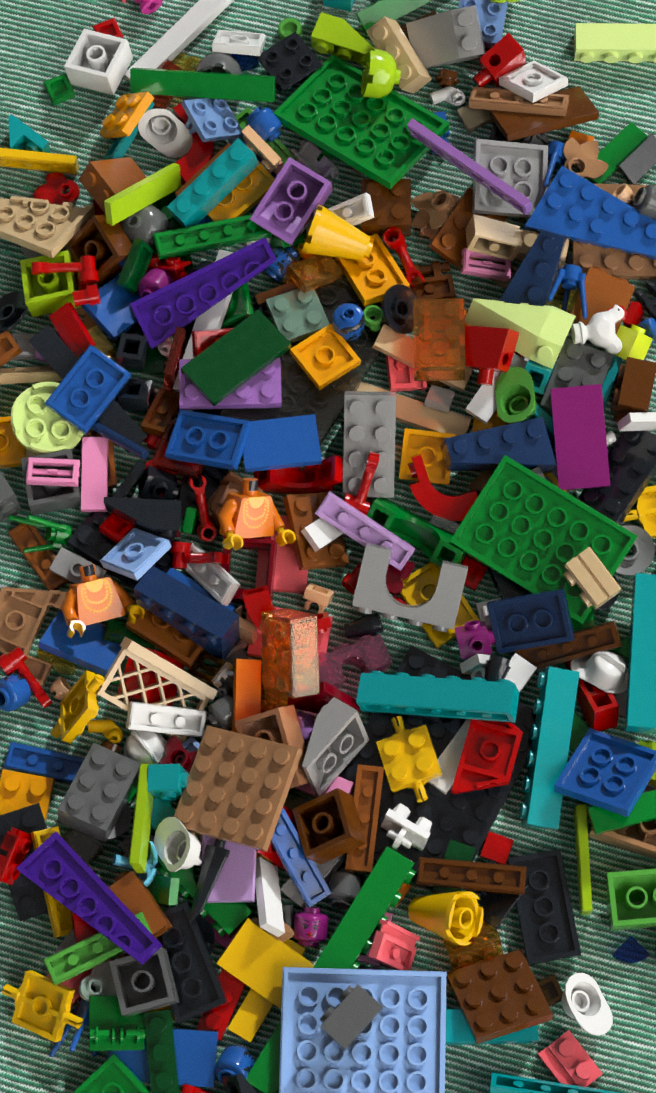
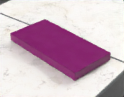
[550,384,611,491]

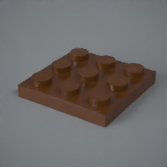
[446,949,553,1045]

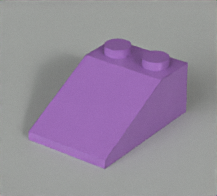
[250,157,333,246]

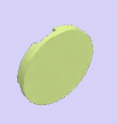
[11,382,84,455]

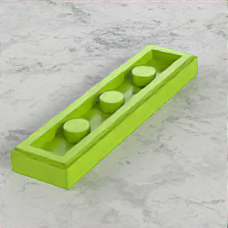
[104,163,182,226]
[129,764,154,873]
[574,804,593,915]

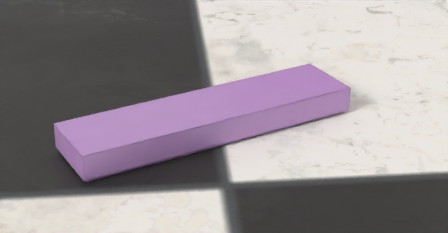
[315,491,415,571]

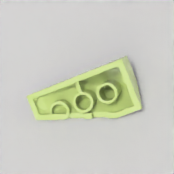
[464,298,576,369]

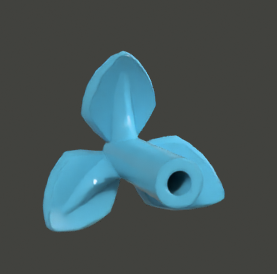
[112,841,158,887]

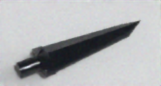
[188,839,230,924]

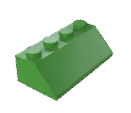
[607,869,656,931]

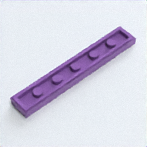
[407,118,532,215]

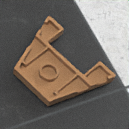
[0,587,66,687]

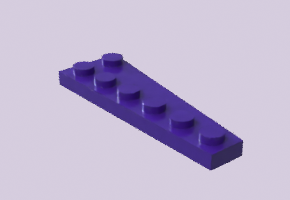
[130,237,277,349]
[17,831,163,965]

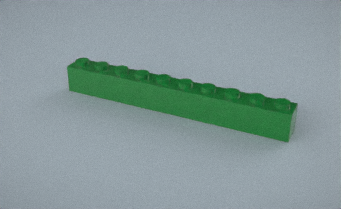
[246,846,416,1093]

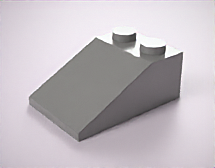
[406,5,485,69]
[302,697,369,797]

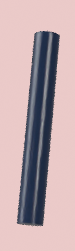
[91,421,149,459]

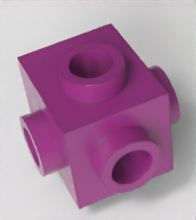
[455,620,495,660]

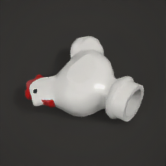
[571,304,627,354]

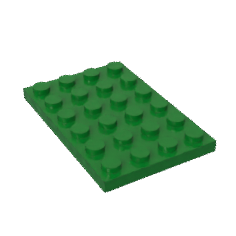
[273,54,450,190]
[450,455,638,625]

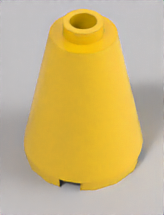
[302,205,373,261]
[408,891,484,945]

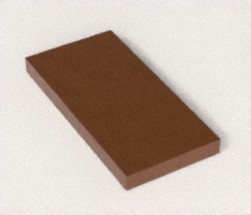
[489,86,599,142]

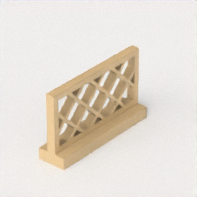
[96,637,218,743]

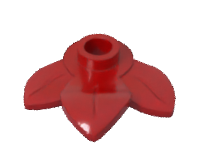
[32,172,80,205]

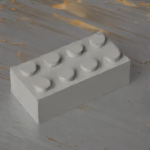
[343,391,396,498]

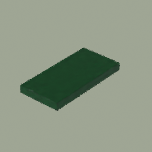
[181,309,291,406]

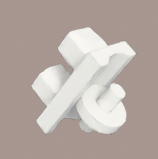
[381,803,432,851]

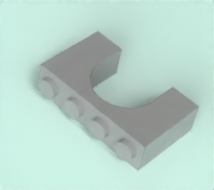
[352,543,468,632]

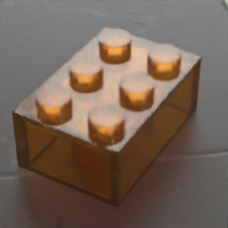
[413,298,465,381]
[260,608,320,699]

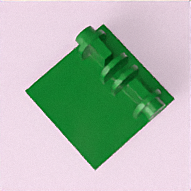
[89,996,145,1051]

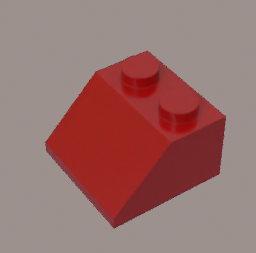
[117,647,185,706]

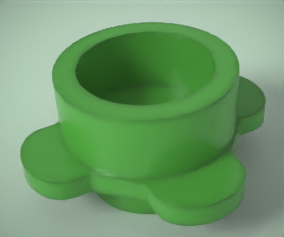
[363,305,386,332]

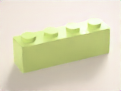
[574,23,656,63]

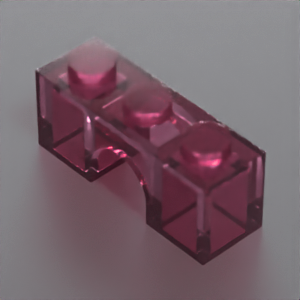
[305,634,392,689]

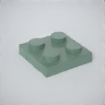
[266,284,330,343]

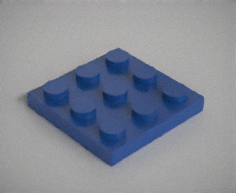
[554,728,656,817]

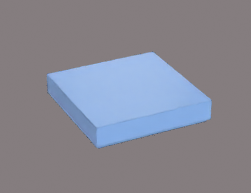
[100,528,172,581]

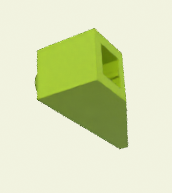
[311,12,375,67]

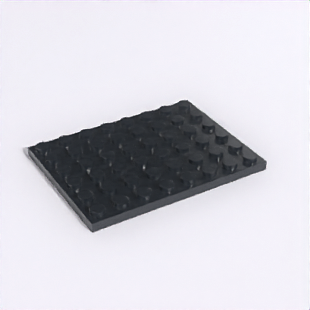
[339,645,536,894]

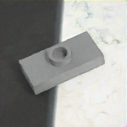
[49,547,107,584]

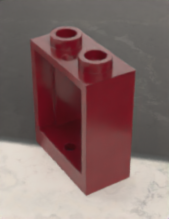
[221,536,277,604]

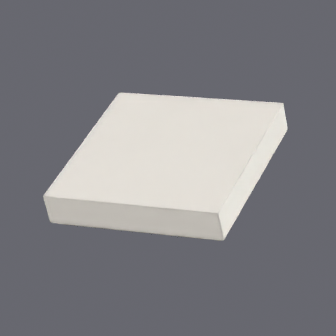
[212,30,266,56]
[499,61,568,103]

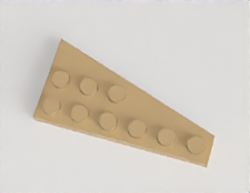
[0,196,95,258]

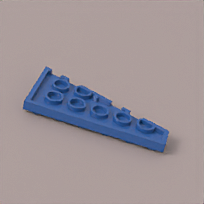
[524,166,656,260]

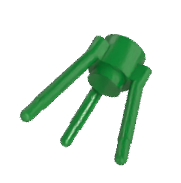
[8,515,72,553]

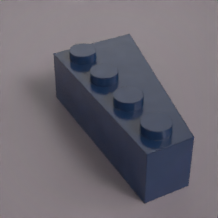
[499,230,567,306]
[440,417,556,473]
[134,566,240,660]

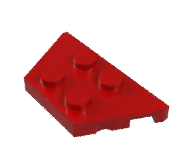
[451,719,523,794]

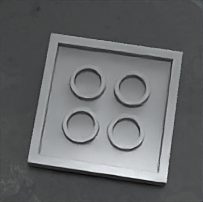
[472,139,548,218]

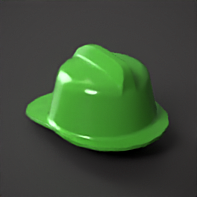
[495,367,537,423]

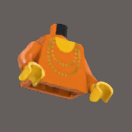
[218,478,296,551]
[61,564,145,638]

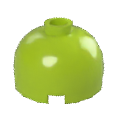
[361,48,401,98]

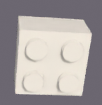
[64,29,133,95]

